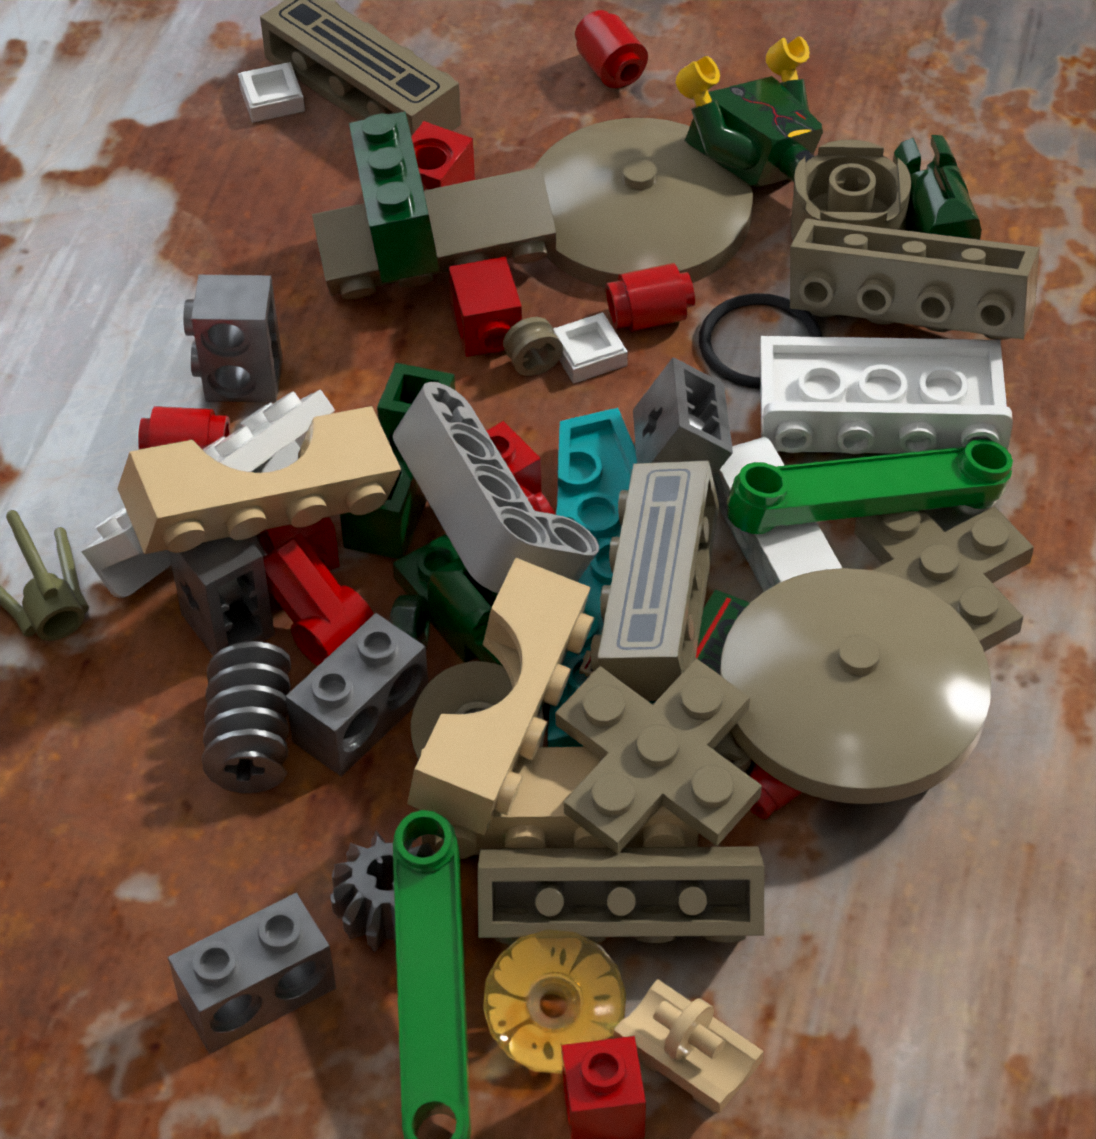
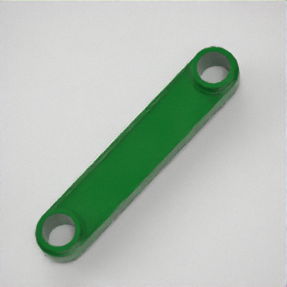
[727,439,1013,534]
[393,810,471,1139]

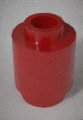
[575,10,648,88]
[605,263,695,332]
[138,406,230,450]

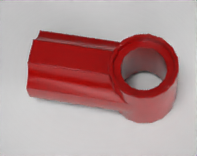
[263,532,374,667]

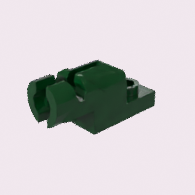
[893,135,982,240]
[393,534,503,666]

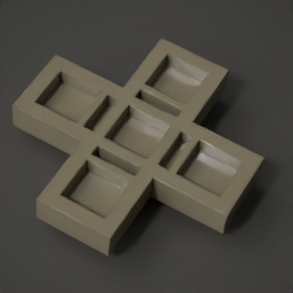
[854,506,1034,652]
[555,658,762,854]

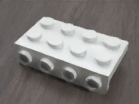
[760,336,1013,454]
[81,389,335,598]

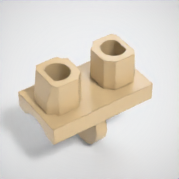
[613,979,764,1114]

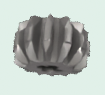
[330,831,435,952]

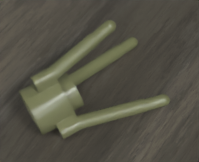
[0,510,89,641]

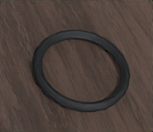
[699,293,823,388]

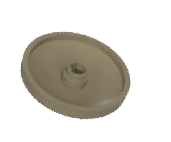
[534,118,753,288]
[719,568,991,804]

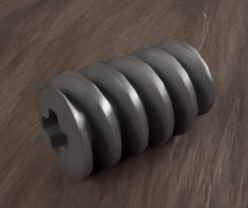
[202,641,291,793]

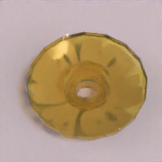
[483,929,626,1074]

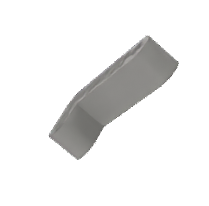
[393,382,599,593]

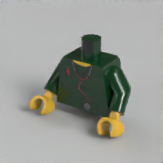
[675,36,823,187]

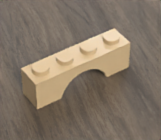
[117,406,401,555]
[407,558,594,836]

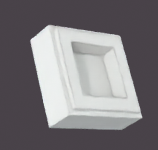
[238,62,305,123]
[553,312,628,384]

